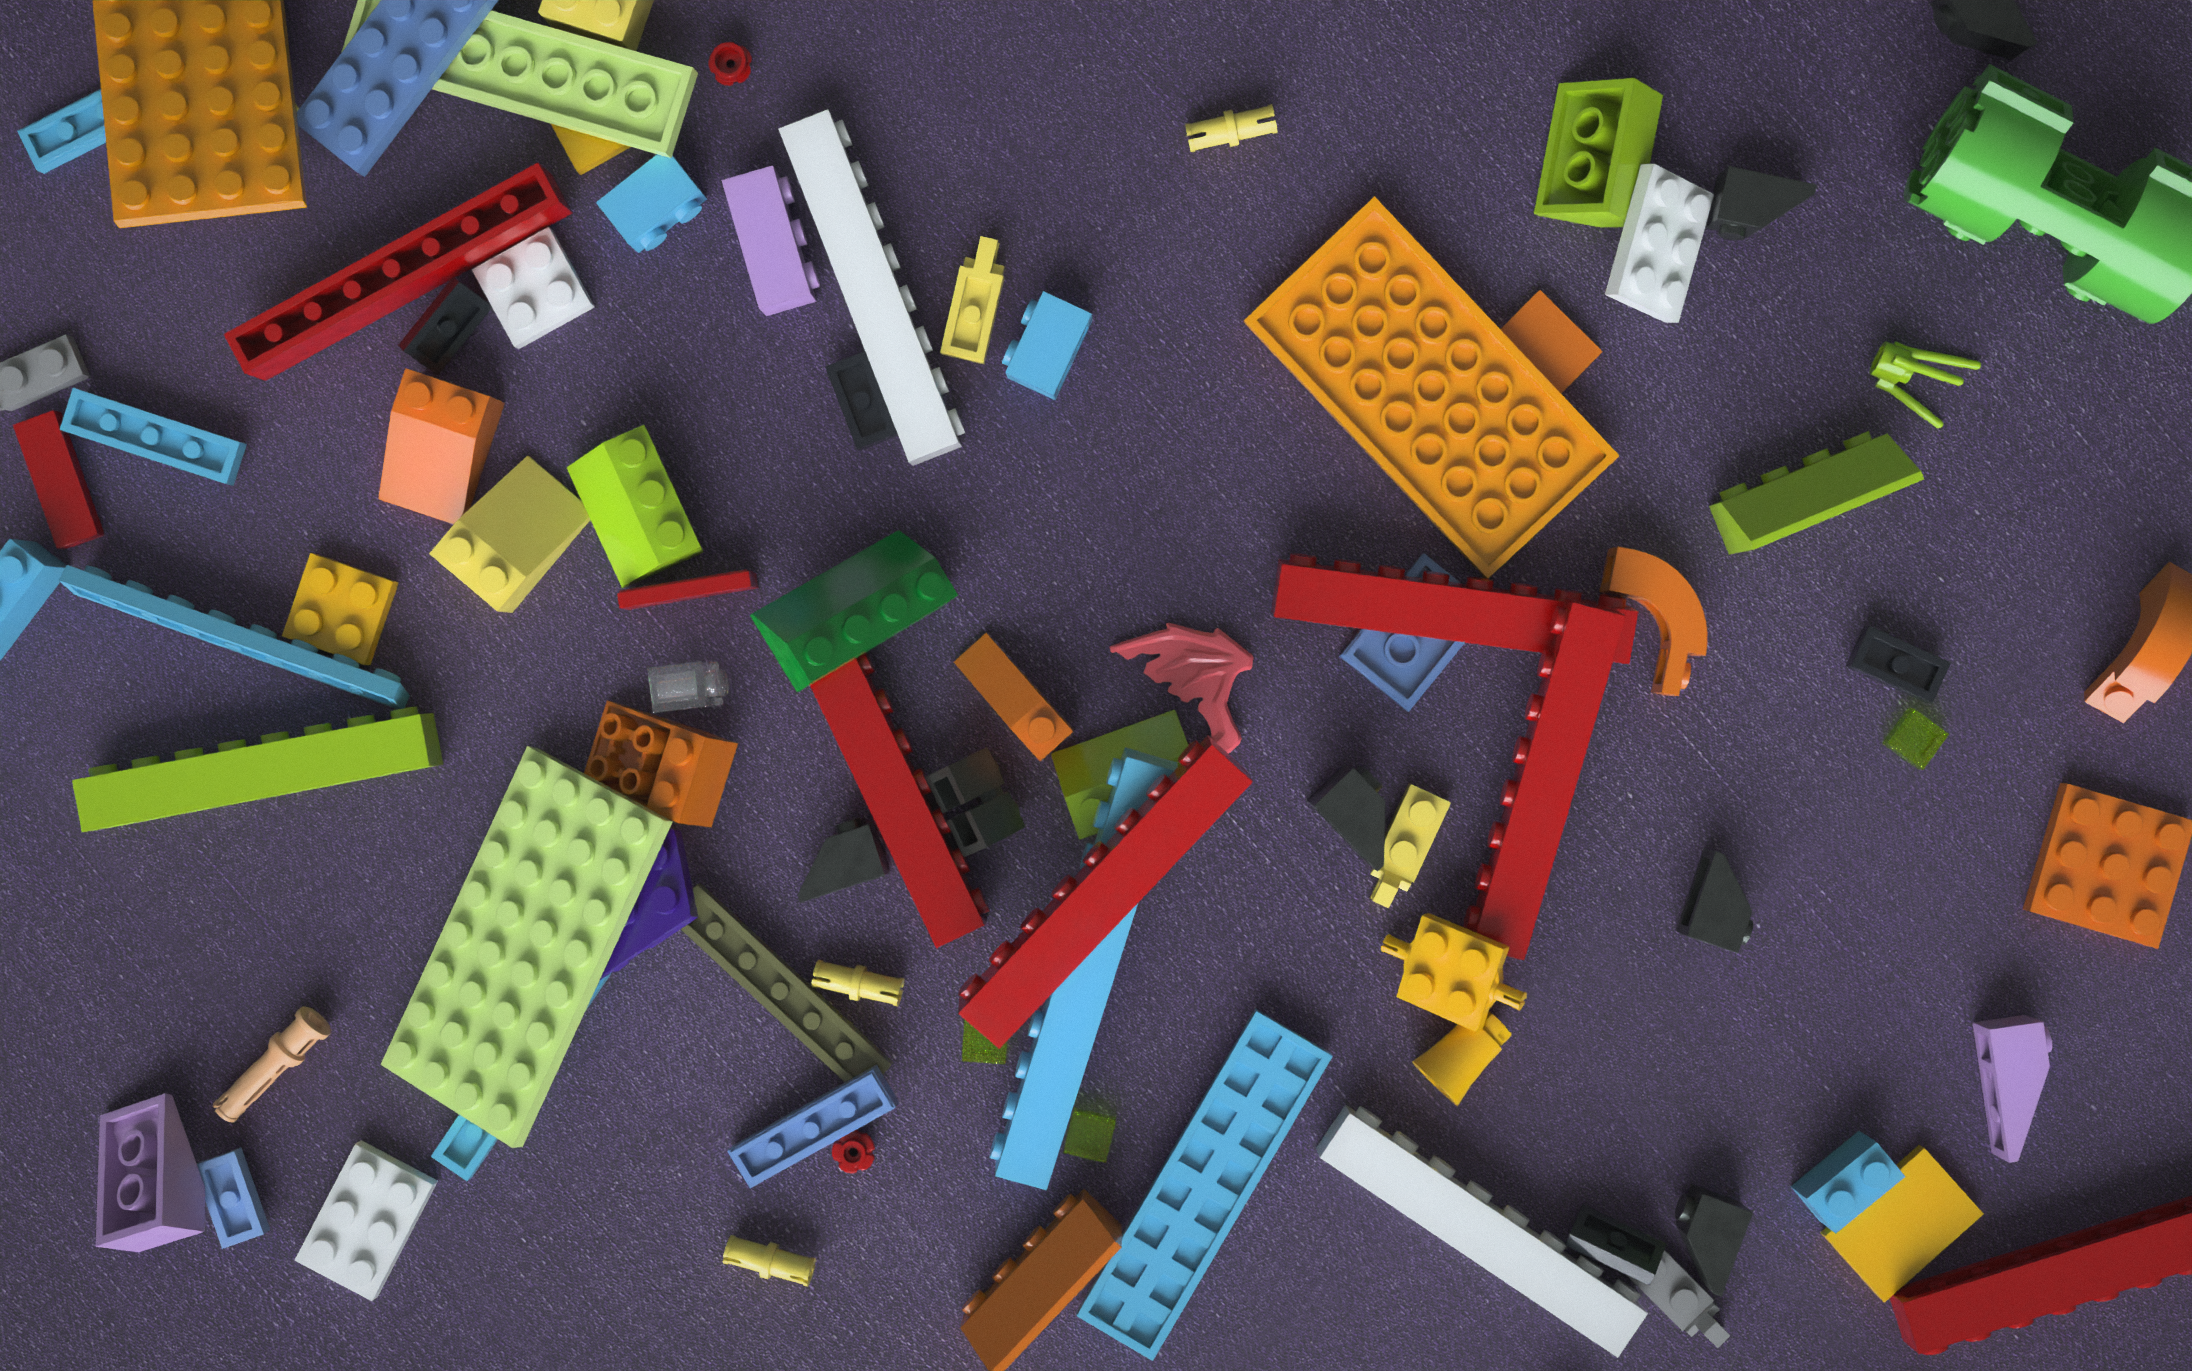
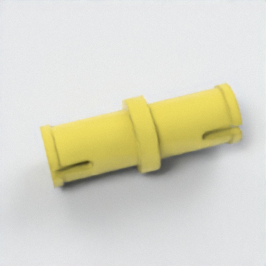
[1185,104,1278,152]
[811,960,905,1007]
[723,1235,816,1287]

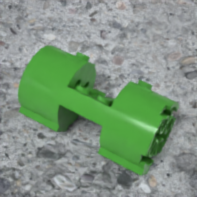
[1904,64,2192,324]

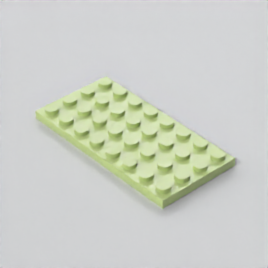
[381,746,673,1148]

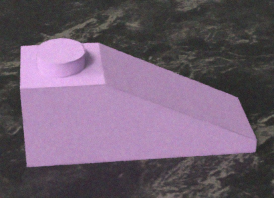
[1973,1015,2052,1163]

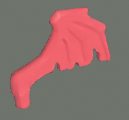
[1110,623,1254,754]

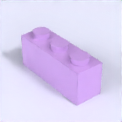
[721,165,820,316]

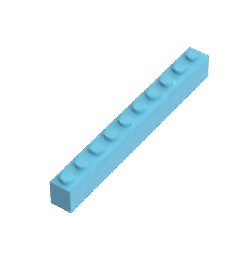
[989,747,1178,1190]

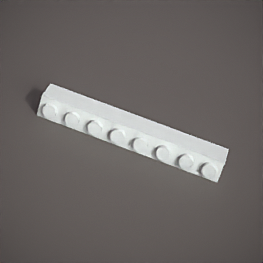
[779,109,965,466]
[1316,1105,1648,1358]

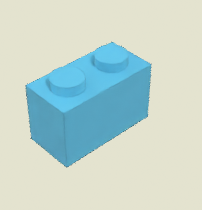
[596,154,707,253]
[1002,291,1092,400]
[1791,1131,1905,1234]

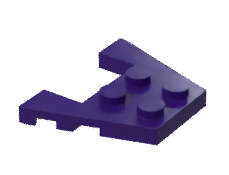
[598,829,698,984]

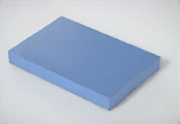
[1339,553,1465,712]

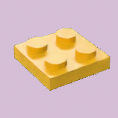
[282,553,399,665]

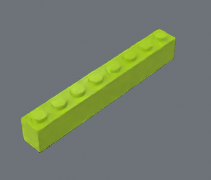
[72,707,444,832]

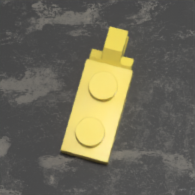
[940,236,1005,364]
[1370,783,1451,908]

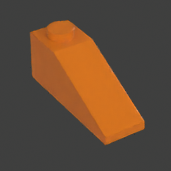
[954,633,1074,761]

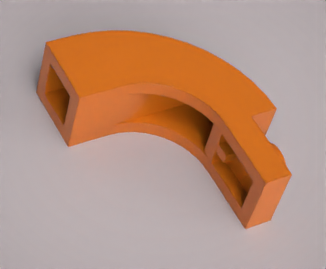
[1599,546,1708,696]
[2084,562,2192,723]

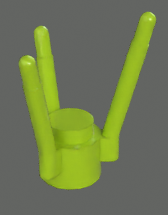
[1869,341,1981,428]

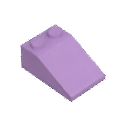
[96,1093,205,1252]

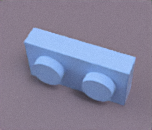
[197,1148,270,1249]

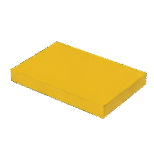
[1820,1145,1984,1303]

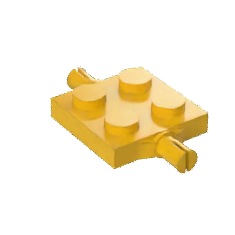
[1381,913,1527,1032]

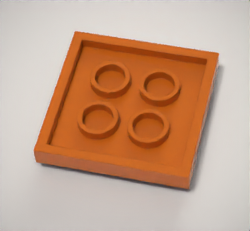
[2023,783,2192,949]

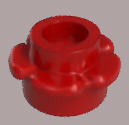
[708,42,752,86]
[832,1130,875,1174]

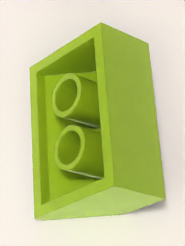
[1534,78,1663,228]
[567,425,704,588]
[1051,709,1188,840]

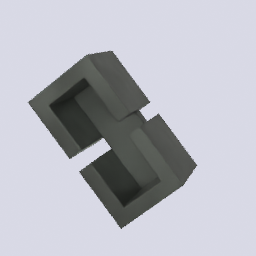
[925,747,1026,857]

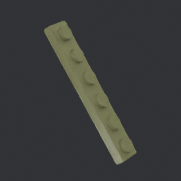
[681,883,893,1082]

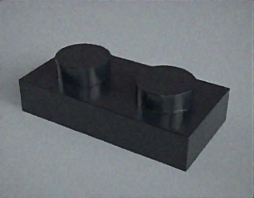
[398,276,492,375]
[825,351,898,451]
[1845,626,1951,703]
[1565,1204,1666,1286]

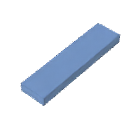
[727,1065,899,1188]

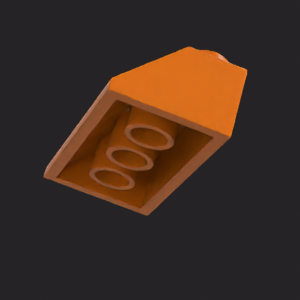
[960,1189,1122,1371]

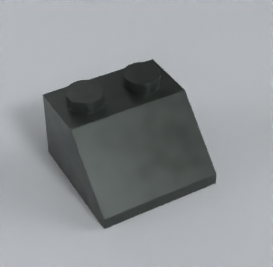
[1307,764,1385,872]

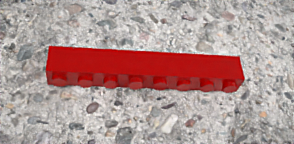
[224,163,573,381]
[1271,553,1639,664]
[1463,597,1627,960]
[810,652,990,948]
[958,735,1253,1049]
[1890,1195,2192,1355]

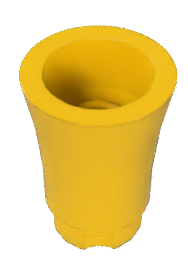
[1412,1011,1512,1106]

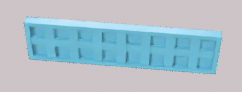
[1076,1008,1333,1361]

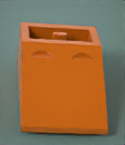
[584,700,738,828]

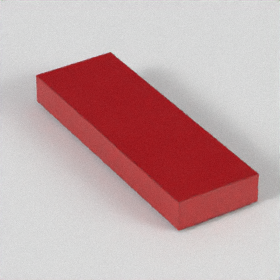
[13,410,105,550]
[617,569,758,610]

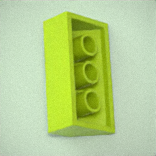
[1709,431,1924,555]

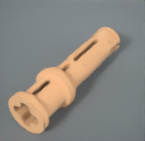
[213,1006,331,1123]

